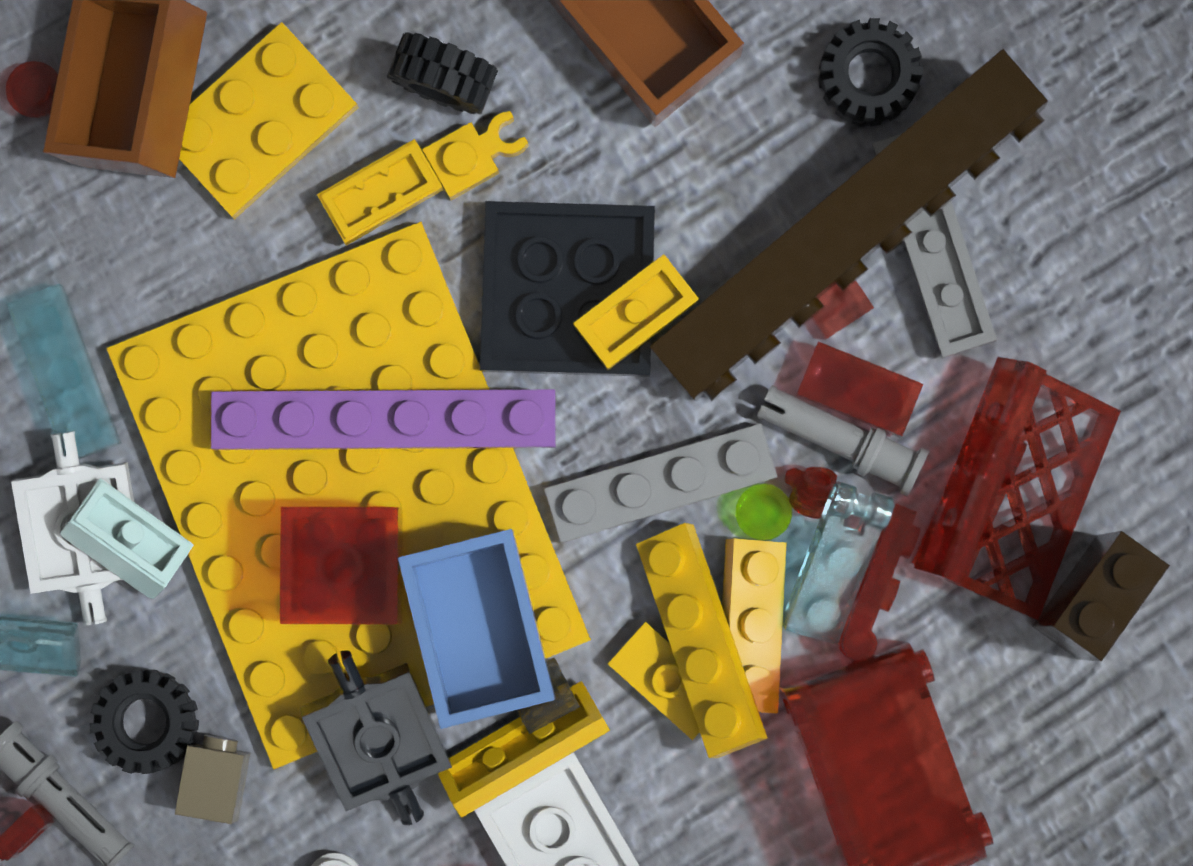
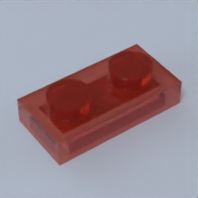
[796,341,923,438]

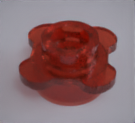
[784,467,848,519]

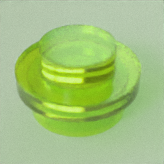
[735,484,792,541]

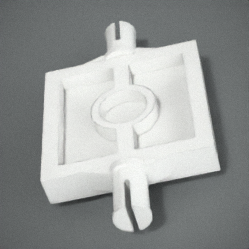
[11,431,134,625]

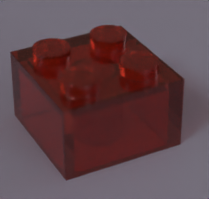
[280,507,403,624]

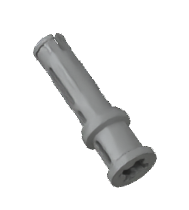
[756,385,929,497]
[0,721,134,866]

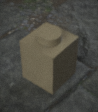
[175,735,251,824]

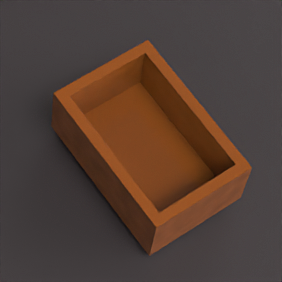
[43,0,207,178]
[548,0,744,127]

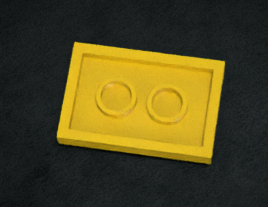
[179,22,359,220]

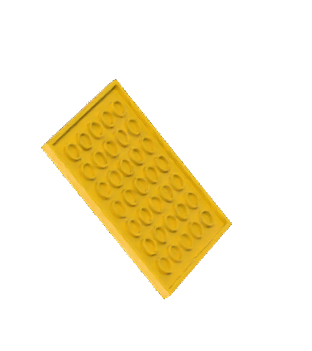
[106,222,591,770]

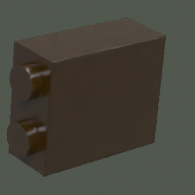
[1032,531,1170,661]

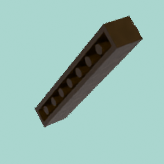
[650,49,1048,402]

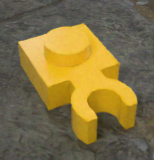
[422,111,529,201]

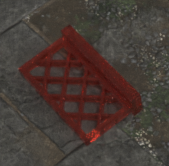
[914,357,1121,620]

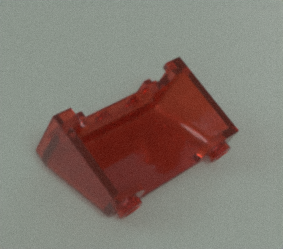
[779,642,994,866]

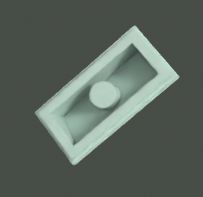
[60,478,194,599]

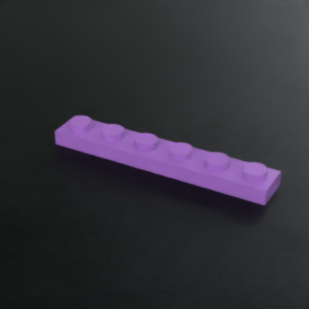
[211,389,556,450]

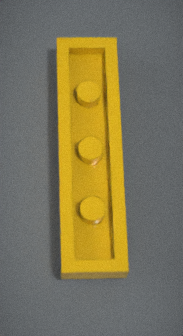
[636,523,768,758]

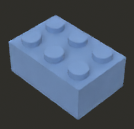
[398,529,556,729]

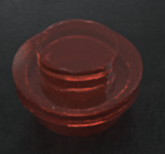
[6,61,58,118]

